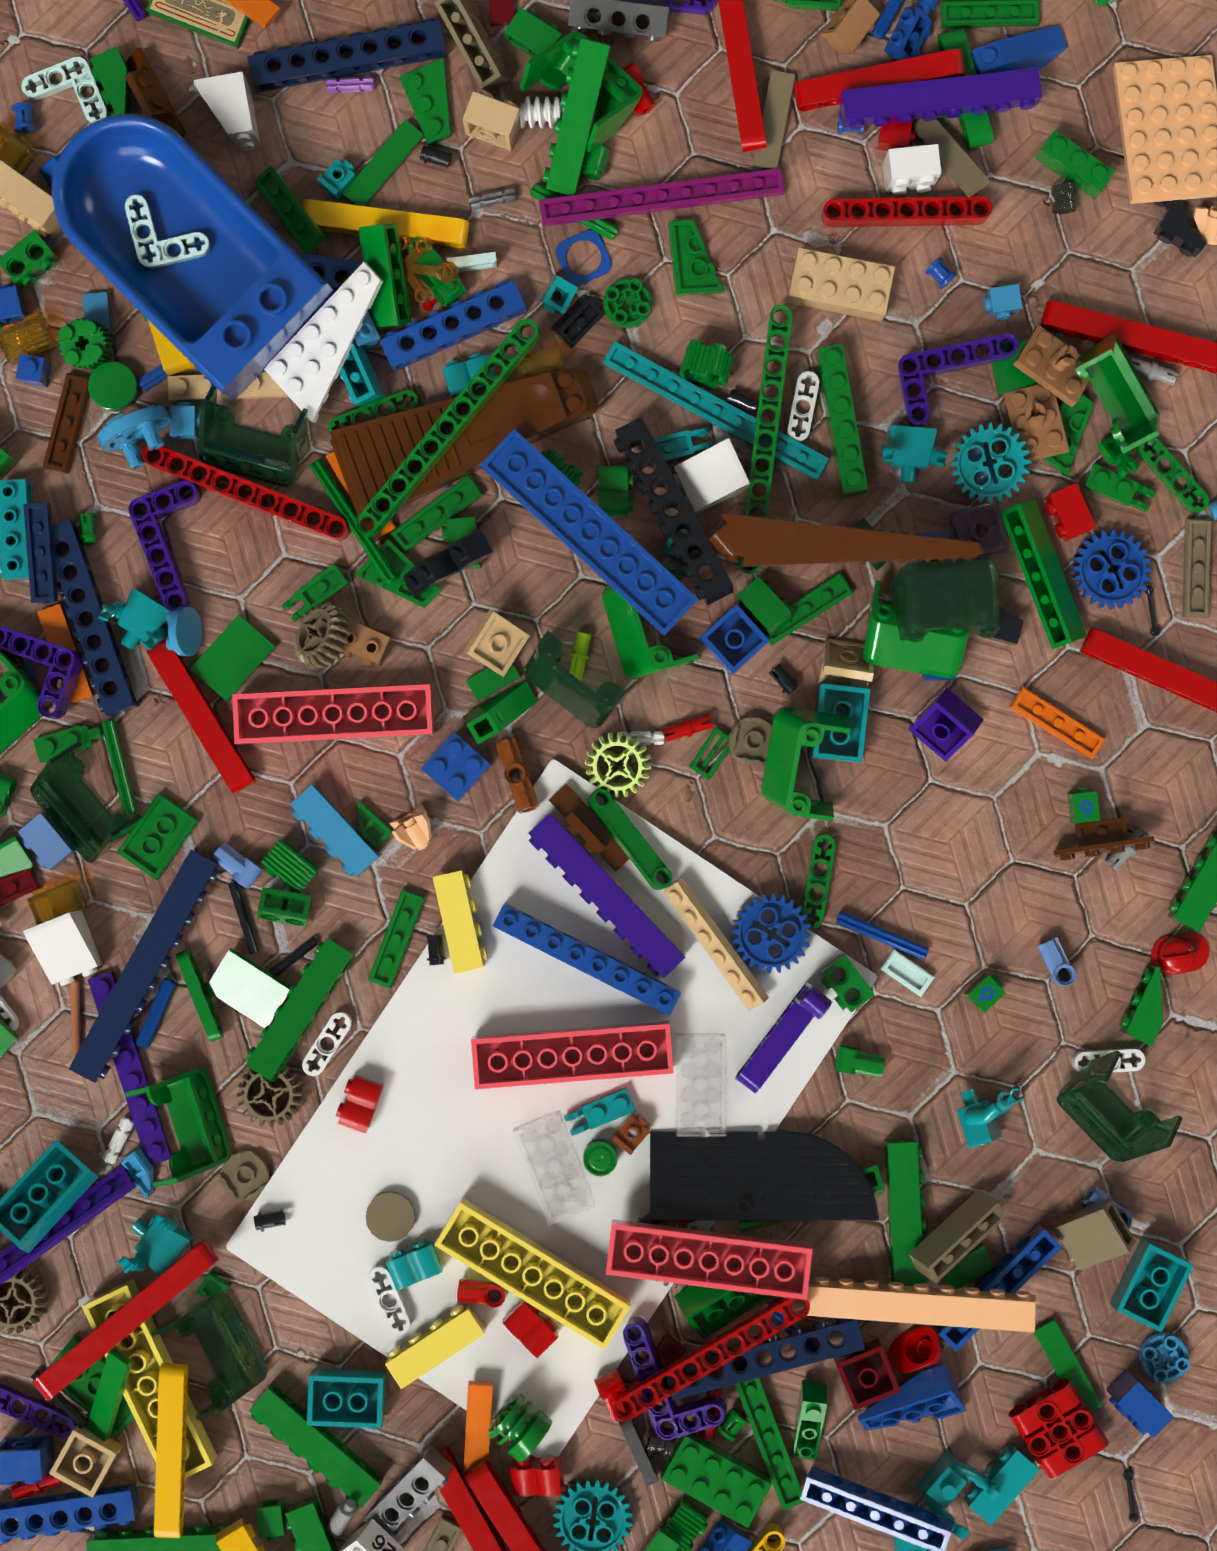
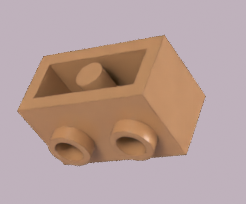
[821,0,880,54]
[340,620,392,667]

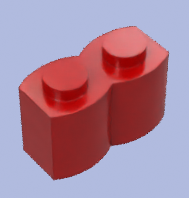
[336,1075,384,1134]
[502,1299,558,1358]
[510,1455,565,1496]

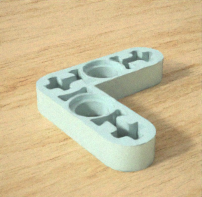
[21,57,109,124]
[125,195,211,269]

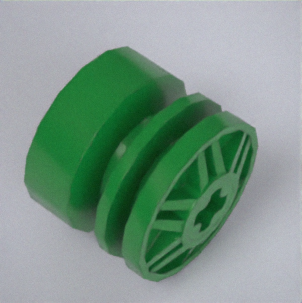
[487,1393,553,1462]

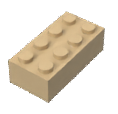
[0,160,62,239]
[787,248,895,322]

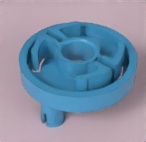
[97,404,171,470]

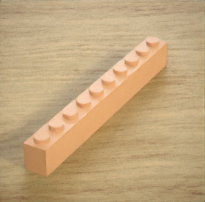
[792,1277,1036,1332]

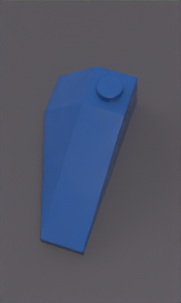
[971,25,1067,75]
[858,1364,966,1430]

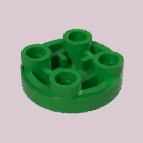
[603,278,652,329]
[88,361,139,411]

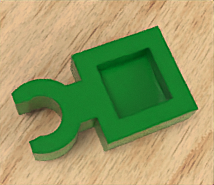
[1097,436,1139,478]

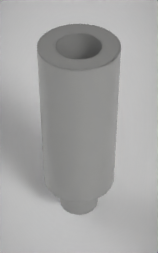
[327,1499,357,1536]

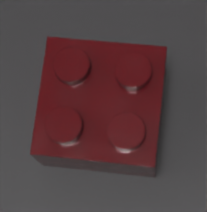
[833,1338,901,1410]

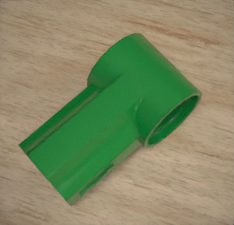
[833,1045,885,1078]

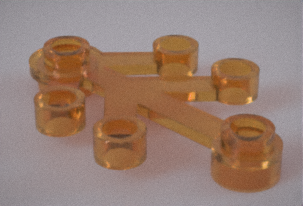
[399,234,458,303]

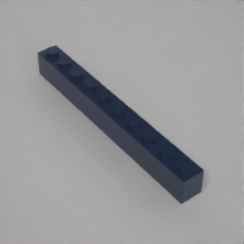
[69,850,220,1083]

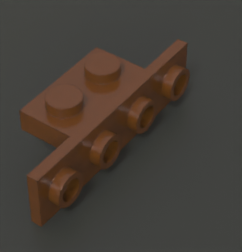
[125,48,187,138]
[549,783,629,872]
[1053,817,1155,861]

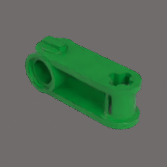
[407,237,466,307]

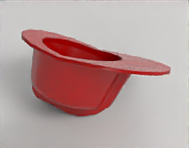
[1151,933,1209,975]
[889,1326,945,1373]

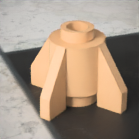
[1193,200,1217,245]
[389,804,433,850]

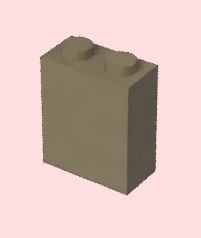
[1054,1198,1136,1271]

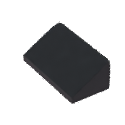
[551,294,605,349]

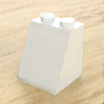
[193,72,260,151]
[673,438,750,514]
[23,910,103,986]

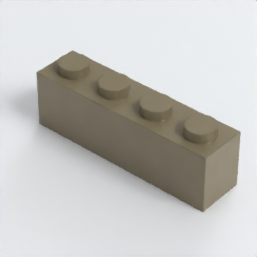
[434,0,511,93]
[909,1189,1005,1284]

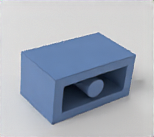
[18,813,78,870]

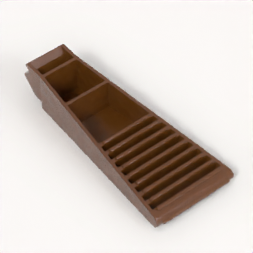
[330,368,598,525]
[708,513,984,566]

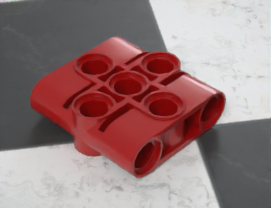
[1008,1378,1109,1478]

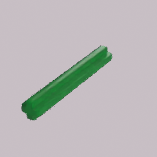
[530,183,619,240]
[101,719,138,815]

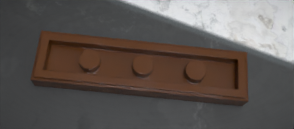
[43,373,89,474]

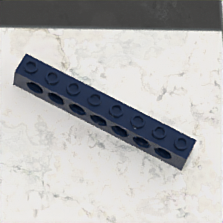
[247,19,447,93]
[52,520,139,716]
[666,1318,865,1401]

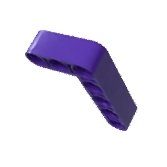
[898,334,1019,427]
[128,480,201,611]
[0,625,83,719]
[735,982,832,1093]
[623,1316,727,1440]

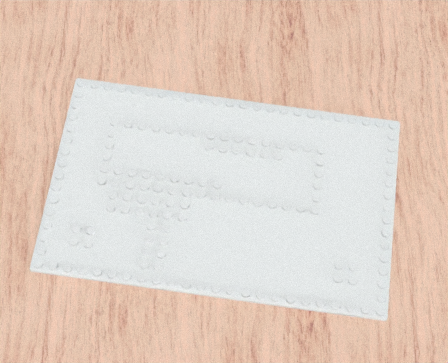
[226,760,877,1458]

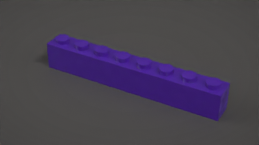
[839,67,1042,130]
[528,813,685,978]

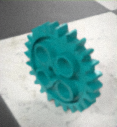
[950,423,1032,504]
[553,1477,633,1551]

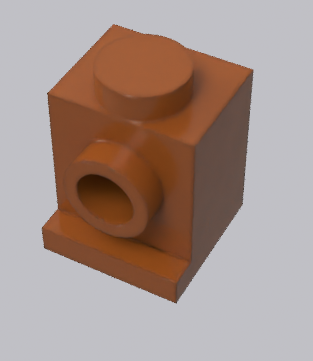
[612,1113,650,1155]

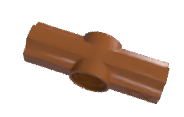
[495,737,540,814]

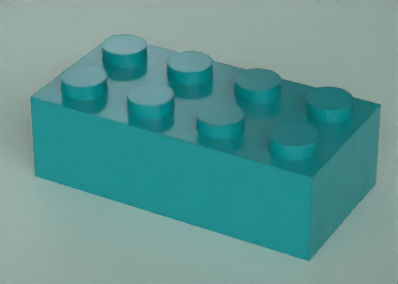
[0,1140,98,1254]

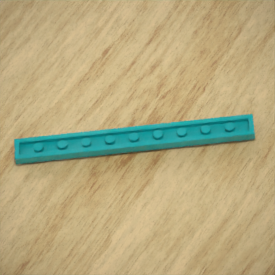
[603,341,829,481]

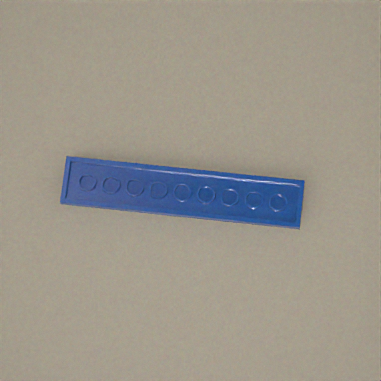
[480,429,698,636]

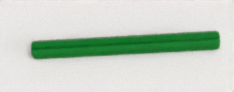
[310,459,397,583]

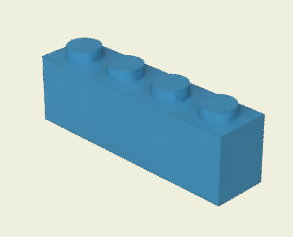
[290,784,381,877]

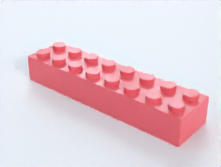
[232,684,435,745]
[471,1021,674,1089]
[606,1219,813,1300]

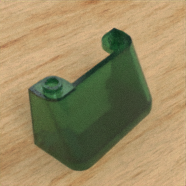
[889,559,1000,642]
[524,631,627,728]

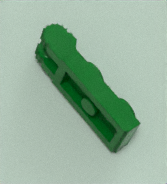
[1083,463,1156,512]
[282,563,350,622]

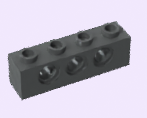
[568,0,670,41]
[363,1446,453,1535]

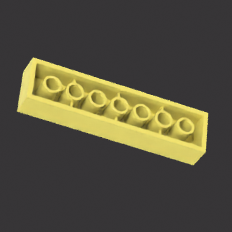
[434,1197,631,1350]
[82,1279,217,1478]

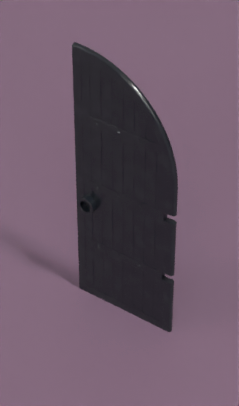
[650,1131,879,1221]

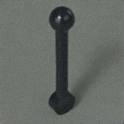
[1144,586,1161,636]
[1123,1470,1138,1523]

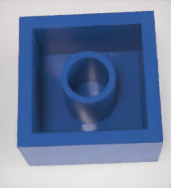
[699,604,770,676]
[421,732,492,802]
[1106,1369,1174,1438]
[0,1435,54,1486]

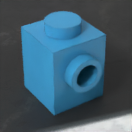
[983,284,1023,320]
[170,402,203,439]

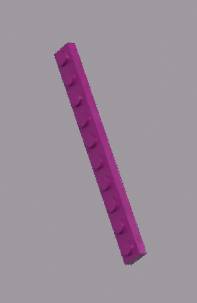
[539,168,785,227]

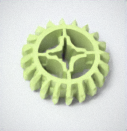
[585,731,652,798]

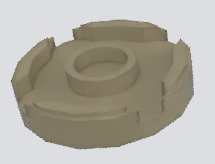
[728,717,772,765]
[220,1150,270,1200]
[365,1191,415,1242]

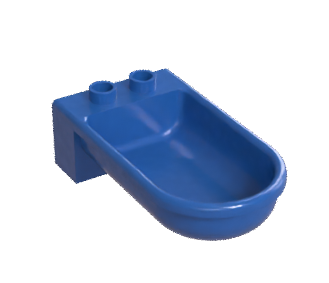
[52,114,335,400]

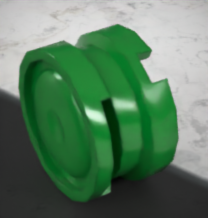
[583,1139,617,1176]

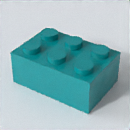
[810,683,870,763]
[1110,1238,1194,1332]
[307,1368,387,1429]

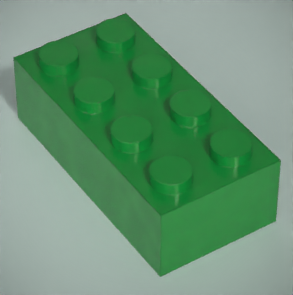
[660,1433,772,1528]

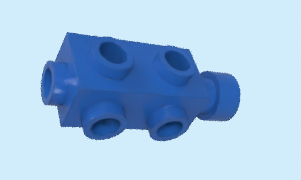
[884,0,938,62]

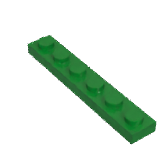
[735,1363,805,1510]

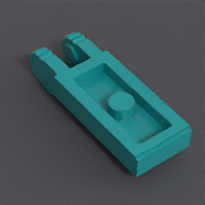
[642,428,713,467]
[564,1087,636,1136]

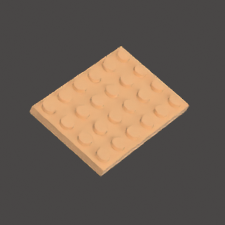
[1113,55,1217,204]

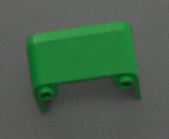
[519,32,642,153]
[1075,333,1160,454]
[602,564,699,679]
[862,580,974,678]
[0,649,51,755]
[761,707,851,822]
[125,1068,231,1187]

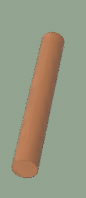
[70,981,81,1056]

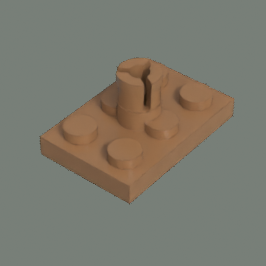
[1013,325,1090,407]
[1003,384,1069,461]

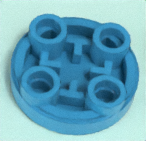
[166,607,203,656]
[1138,1332,1190,1384]

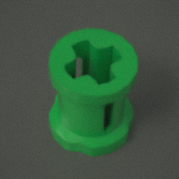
[717,1408,749,1442]

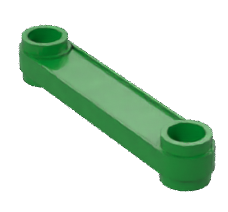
[588,789,672,890]

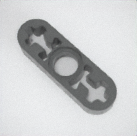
[619,1419,659,1486]

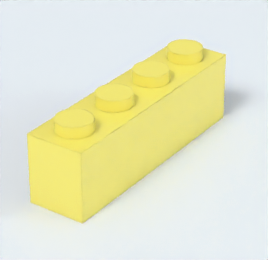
[433,870,488,974]
[385,1304,486,1389]

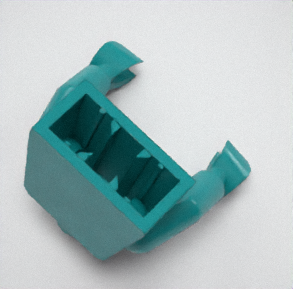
[881,425,948,484]
[98,588,169,651]
[957,1086,1025,1149]
[117,1214,194,1276]
[916,1450,1000,1540]

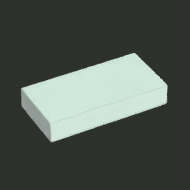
[447,252,498,273]
[880,949,935,997]

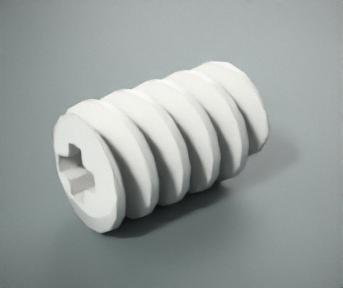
[520,96,564,129]

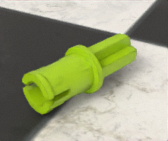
[568,632,592,682]

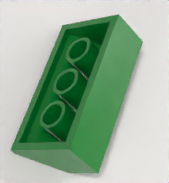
[674,1285,772,1339]

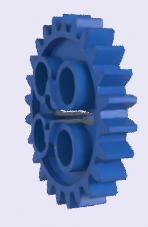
[1071,529,1153,610]
[731,893,812,974]

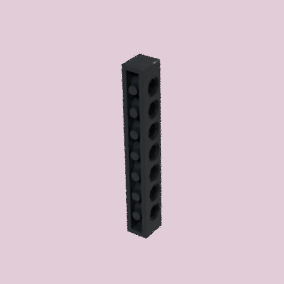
[613,417,733,605]

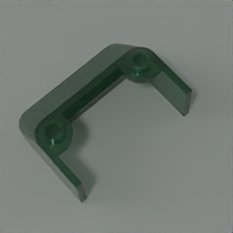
[198,384,308,487]
[30,741,142,863]
[1056,1050,1183,1162]
[151,1292,268,1420]

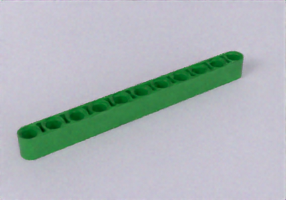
[738,304,792,575]
[355,319,540,537]

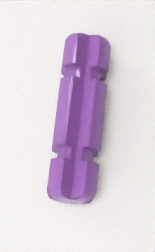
[326,76,374,93]

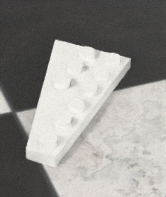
[264,262,383,423]

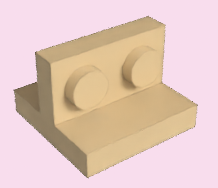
[463,609,530,677]
[819,638,874,688]

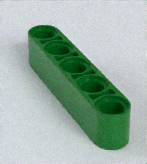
[937,28,994,150]

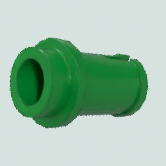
[78,513,99,545]

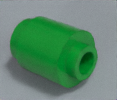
[581,143,610,180]

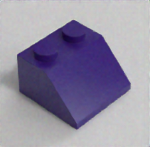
[909,688,984,762]

